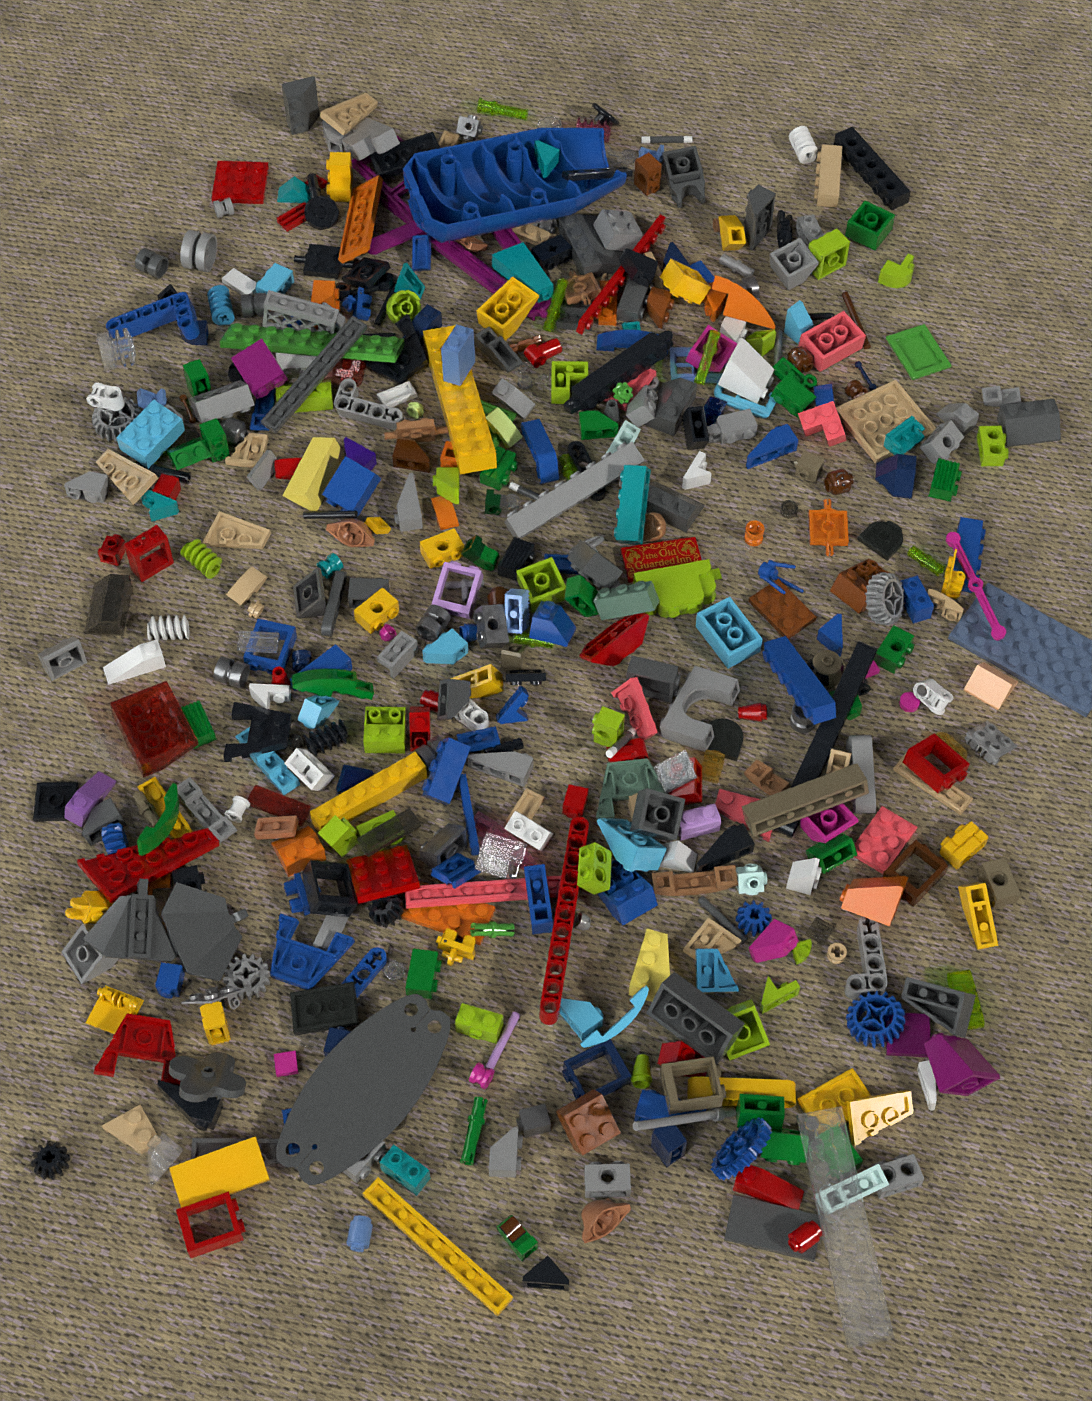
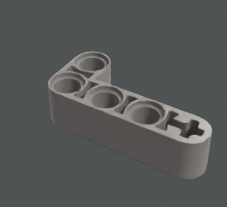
[334,378,404,430]
[846,735,876,814]
[844,916,888,1000]

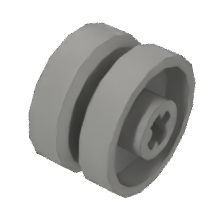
[180,229,217,272]

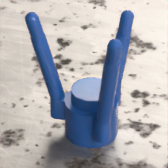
[758,560,804,594]

